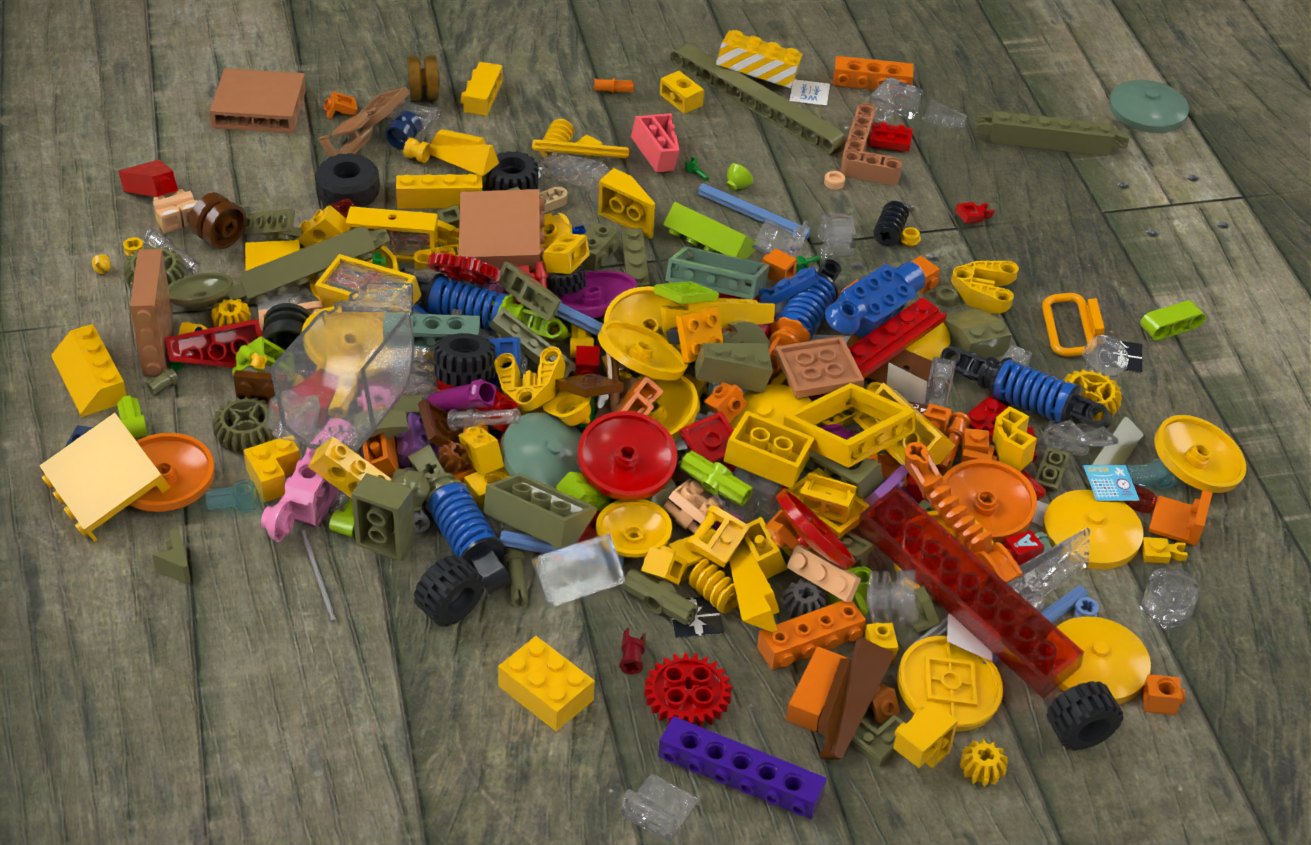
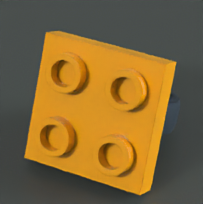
[666,306,724,363]

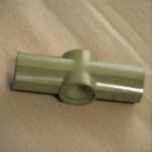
[622,569,698,625]

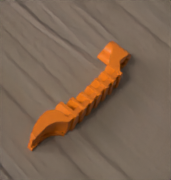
[905,442,1022,587]

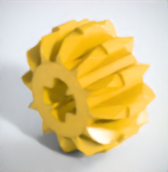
[211,298,251,327]
[960,738,1008,787]

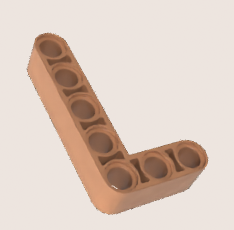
[841,103,902,185]

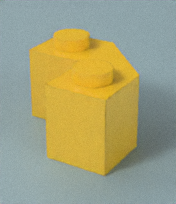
[992,406,1037,472]

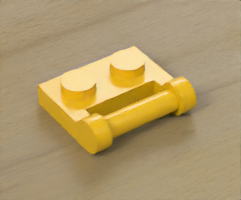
[685,505,750,568]

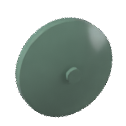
[1109,80,1189,133]
[500,413,582,487]

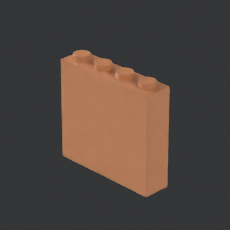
[210,68,306,133]
[459,189,545,271]
[130,249,174,376]

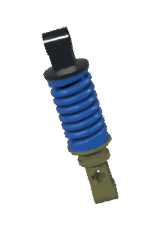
[408,444,512,595]

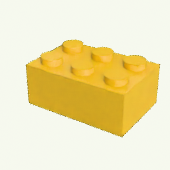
[724,411,815,489]
[498,636,595,732]

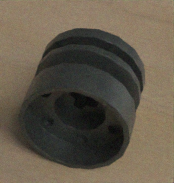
[263,303,311,365]

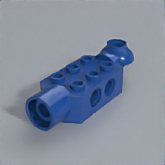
[825,262,925,338]

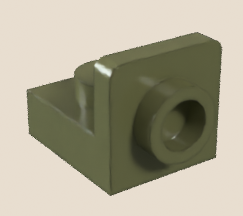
[909,586,940,633]

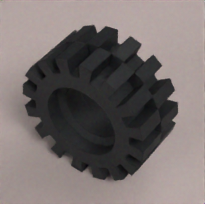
[546,265,587,296]

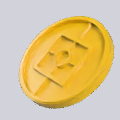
[897,636,1003,732]

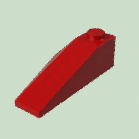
[165,319,262,368]

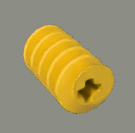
[540,119,574,163]
[689,558,738,614]

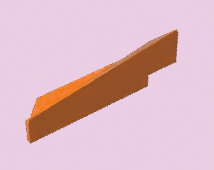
[576,376,664,464]

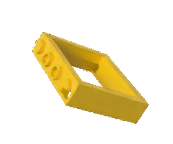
[784,383,916,468]

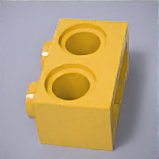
[543,234,590,274]

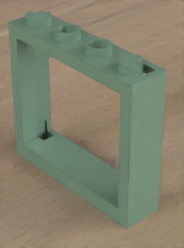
[665,246,770,300]

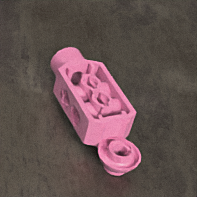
[261,422,359,542]

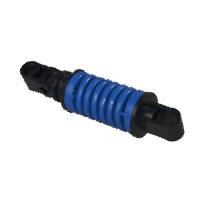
[940,346,1113,430]

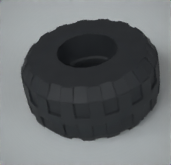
[315,153,380,211]

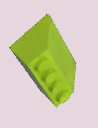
[663,201,760,259]

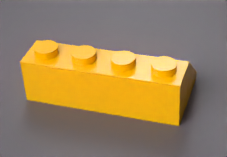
[396,174,482,209]
[51,324,127,417]
[853,382,956,466]

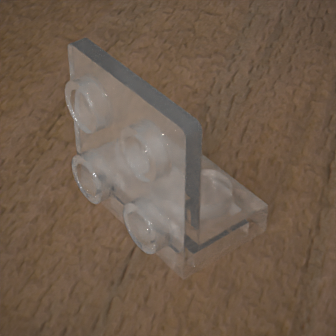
[752,219,812,257]
[621,774,698,842]

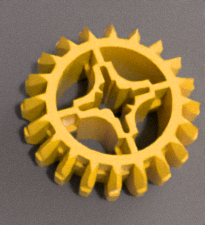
[1063,369,1122,421]

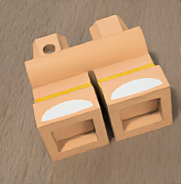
[153,189,198,233]

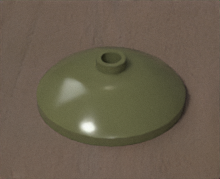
[168,273,233,310]

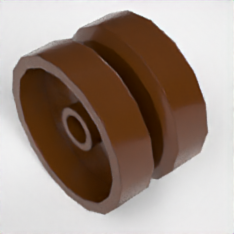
[189,192,246,249]

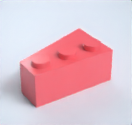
[631,113,679,172]

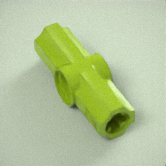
[680,451,753,507]

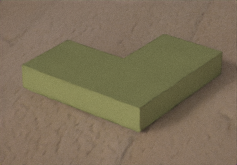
[850,715,904,767]

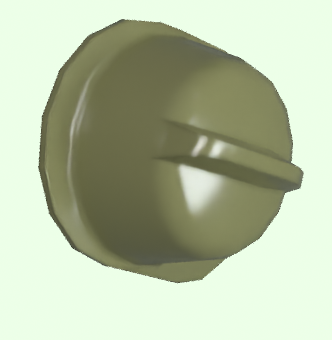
[391,469,430,512]

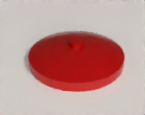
[577,411,677,500]
[776,488,856,570]

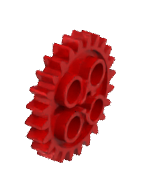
[427,253,501,285]
[644,652,732,728]

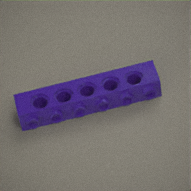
[658,716,827,819]

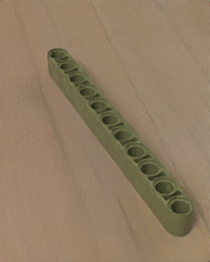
[670,44,846,154]

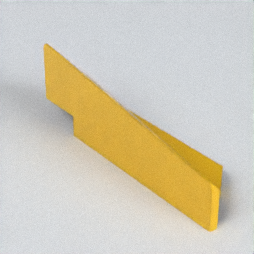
[729,541,780,632]

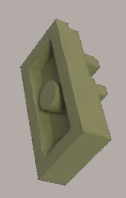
[839,532,875,567]

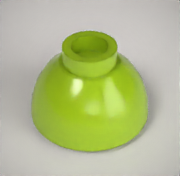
[726,163,754,192]

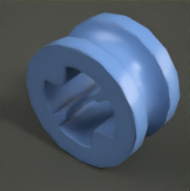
[1074,597,1099,618]

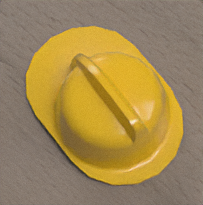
[542,390,591,426]

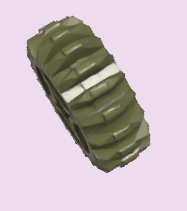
[123,245,186,288]
[212,396,279,453]

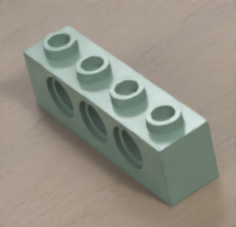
[383,313,480,351]

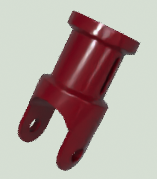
[619,627,646,675]

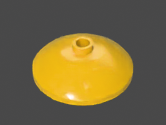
[596,499,672,557]

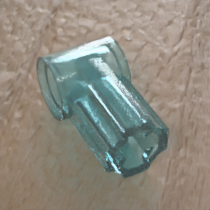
[1126,458,1177,490]
[206,479,259,513]

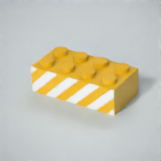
[716,30,803,88]

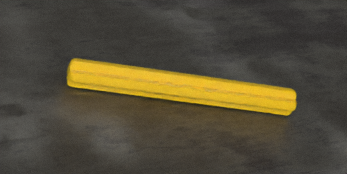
[532,139,629,158]

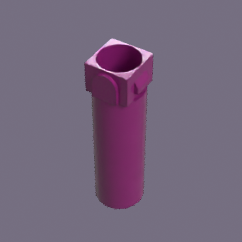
[428,379,497,413]

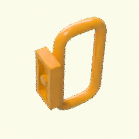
[1042,293,1105,357]

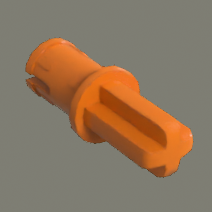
[594,78,634,94]

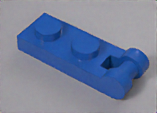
[759,266,819,305]

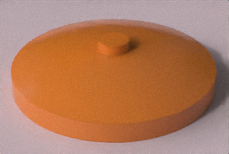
[129,433,215,512]
[943,459,1037,543]

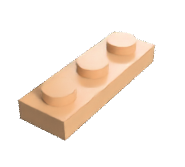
[787,544,861,602]

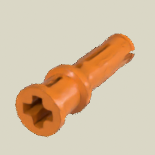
[939,412,970,475]

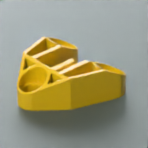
[951,261,1019,314]
[494,347,566,412]

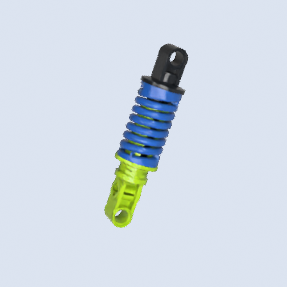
[416,273,568,342]

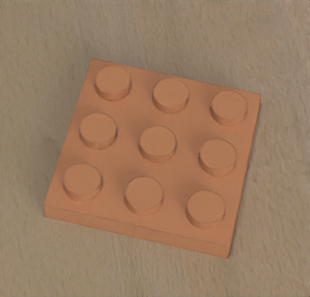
[775,336,864,398]

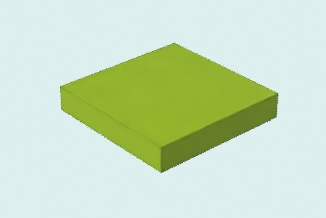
[654,281,719,304]

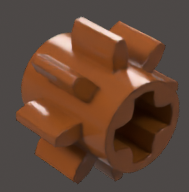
[437,441,469,474]

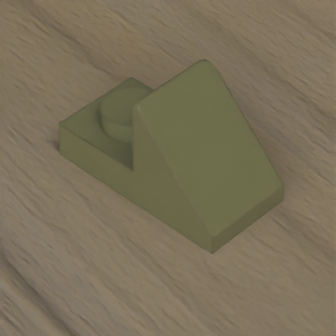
[152,529,191,584]

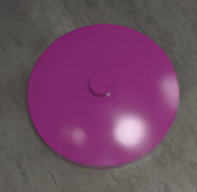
[553,271,637,318]

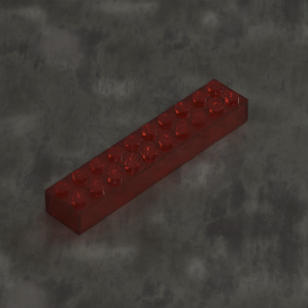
[859,486,1084,699]

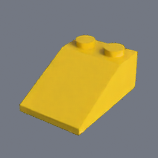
[598,168,655,239]

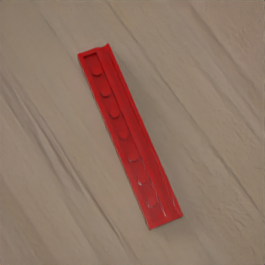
[808,297,947,402]

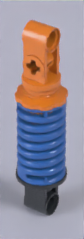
[768,259,841,384]

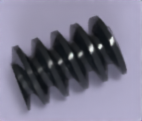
[873,201,909,247]

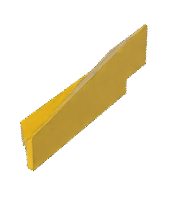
[430,129,499,176]
[661,298,775,336]

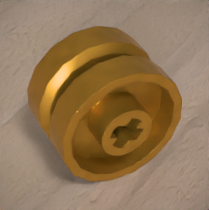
[408,55,440,101]

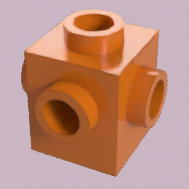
[704,382,748,423]

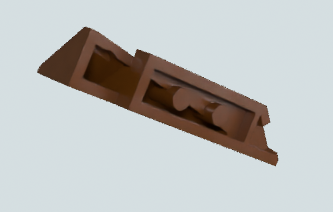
[818,637,894,760]

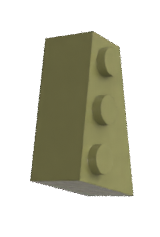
[694,343,773,393]

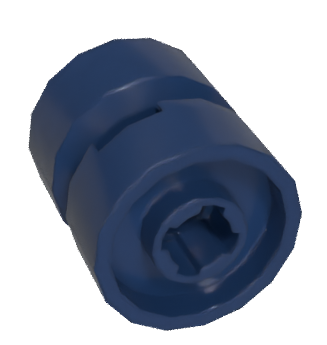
[385,111,422,149]

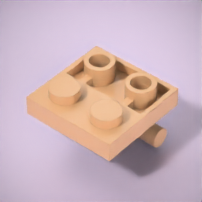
[662,478,728,533]

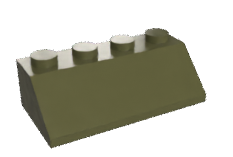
[483,473,597,549]

